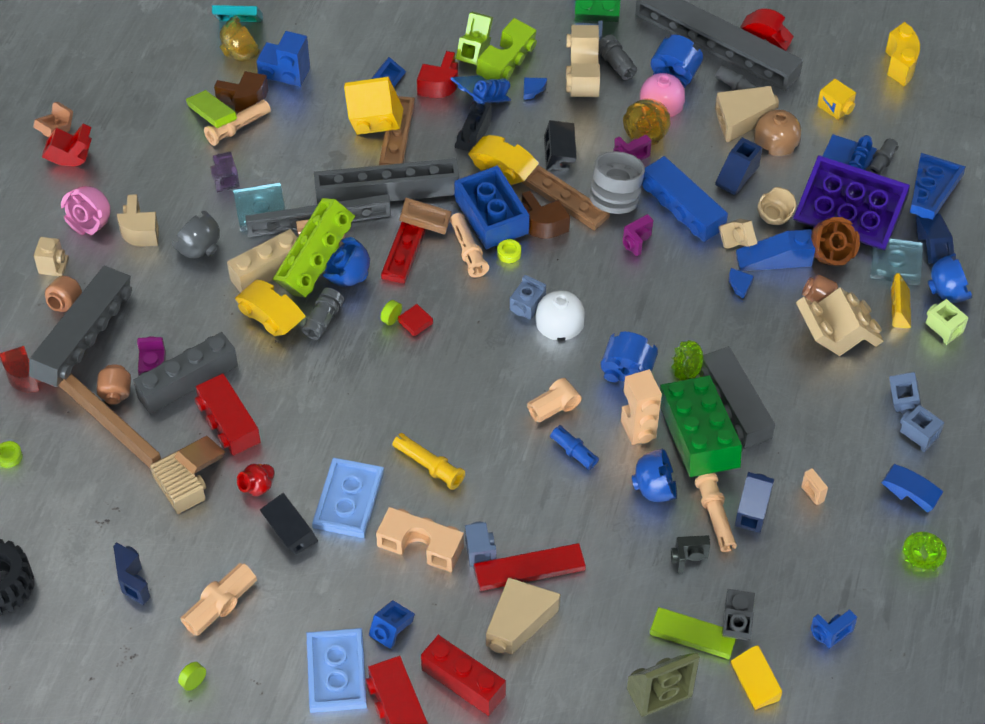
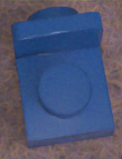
[369,600,415,649]
[811,609,857,649]

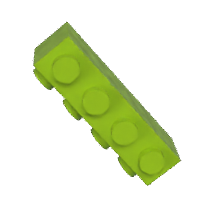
[272,198,355,298]

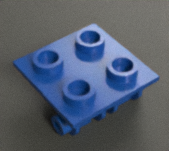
[451,75,511,104]
[823,134,877,170]

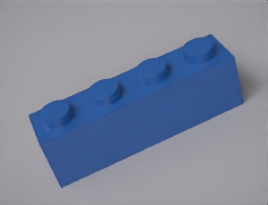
[642,156,728,242]

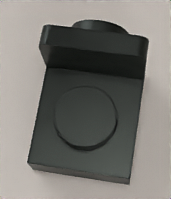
[671,535,710,573]

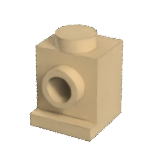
[33,237,69,276]

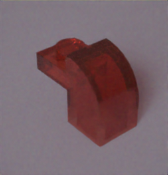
[0,346,42,393]

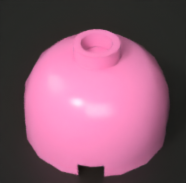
[640,73,685,119]
[61,186,111,235]

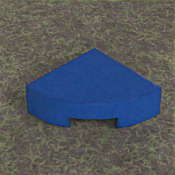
[524,77,547,100]
[729,268,754,298]

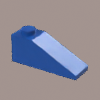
[736,229,816,271]

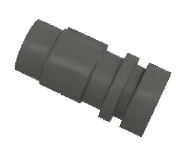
[598,35,637,80]
[302,287,345,340]

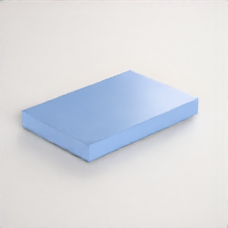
[312,458,384,538]
[306,628,367,713]

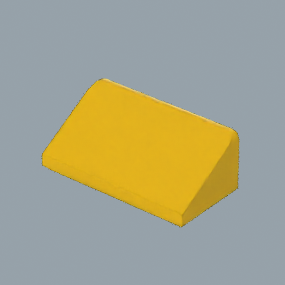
[891,273,911,329]
[730,645,782,710]

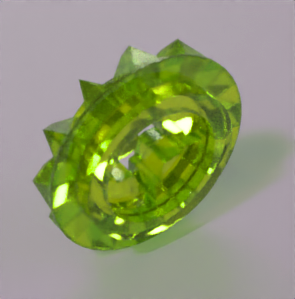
[671,340,703,380]
[902,532,947,572]

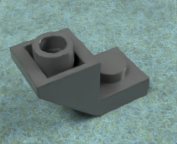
[722,589,755,641]

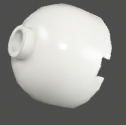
[535,290,585,340]

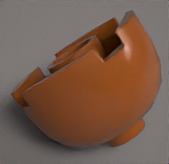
[811,217,860,266]

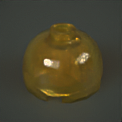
[219,16,261,62]
[623,98,671,146]

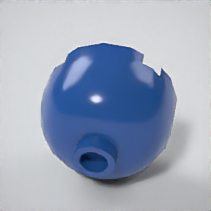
[323,237,370,287]
[928,253,972,303]
[632,448,677,503]

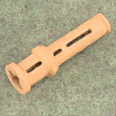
[204,99,271,146]
[450,213,489,278]
[695,473,737,552]

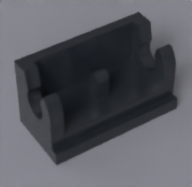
[455,101,491,152]
[544,120,576,171]
[260,493,318,554]

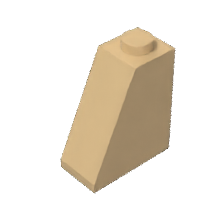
[715,86,779,142]
[486,578,561,654]

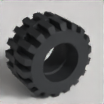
[0,539,34,615]

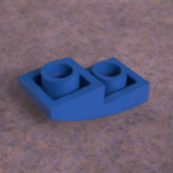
[881,464,943,513]

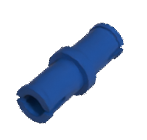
[550,425,599,471]

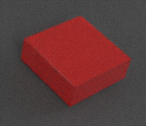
[398,304,433,337]

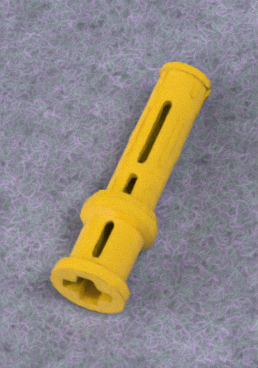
[392,433,465,490]

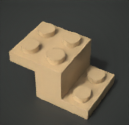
[796,288,884,356]

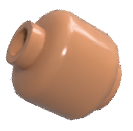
[45,275,82,313]
[802,275,838,303]
[97,364,131,404]

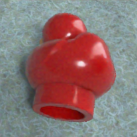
[237,464,275,496]

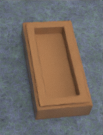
[399,198,452,235]
[174,435,226,474]

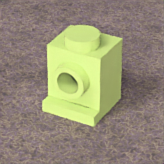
[926,299,969,345]

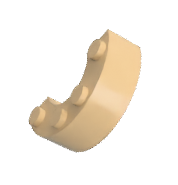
[566,25,600,97]

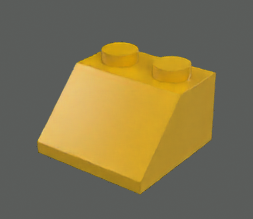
[344,77,404,135]

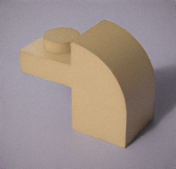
[117,194,159,247]

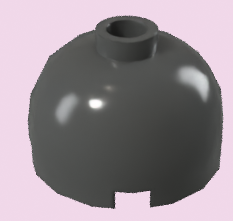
[172,211,220,259]

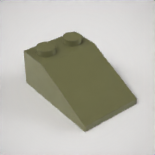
[627,653,700,717]

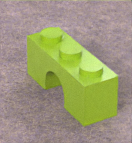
[476,18,537,80]

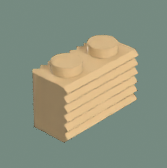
[150,451,207,514]

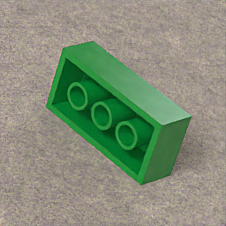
[660,375,742,477]

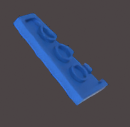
[910,153,966,220]

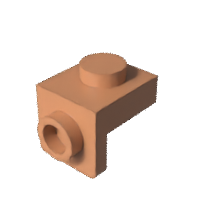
[33,102,73,137]

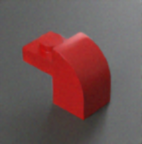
[740,8,794,51]
[417,51,458,98]
[42,123,92,166]

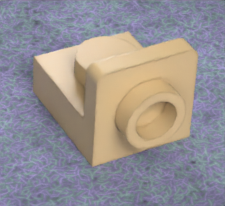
[719,219,758,249]

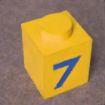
[817,79,856,120]

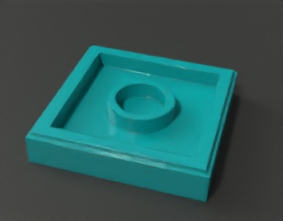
[212,5,263,22]

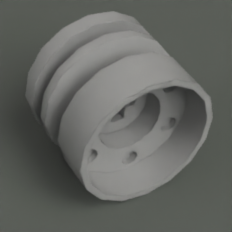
[590,151,645,214]

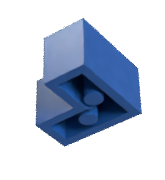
[256,31,310,87]

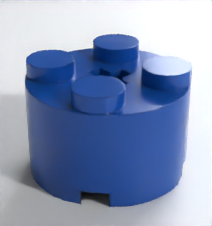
[650,35,703,88]
[600,331,658,383]

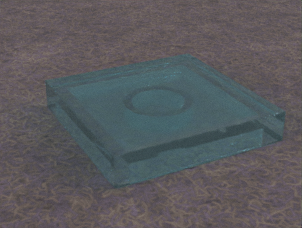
[233,183,285,232]
[870,238,923,285]

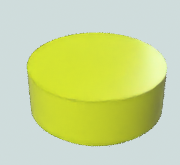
[497,239,521,263]

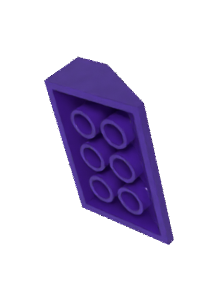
[793,155,910,251]

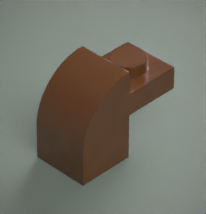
[214,71,268,113]
[521,190,570,239]

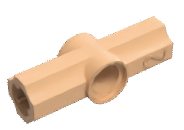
[181,563,257,636]

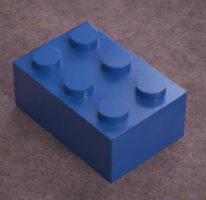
[454,165,529,250]

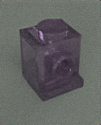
[210,151,240,193]

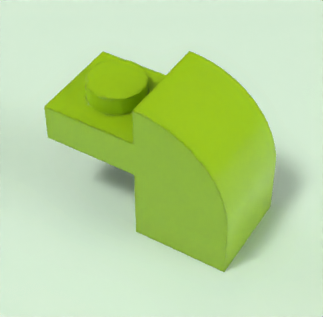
[456,11,493,65]

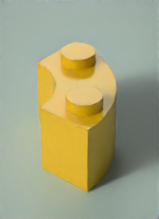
[885,22,920,86]
[468,135,539,185]
[235,280,306,336]

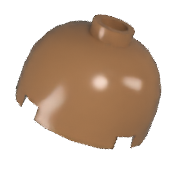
[754,109,801,156]

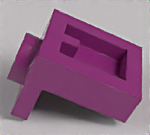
[613,135,652,161]
[623,214,654,257]
[137,336,166,375]

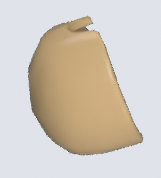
[757,187,797,225]

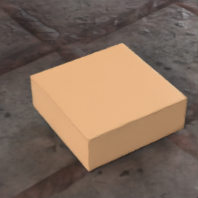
[801,468,828,505]

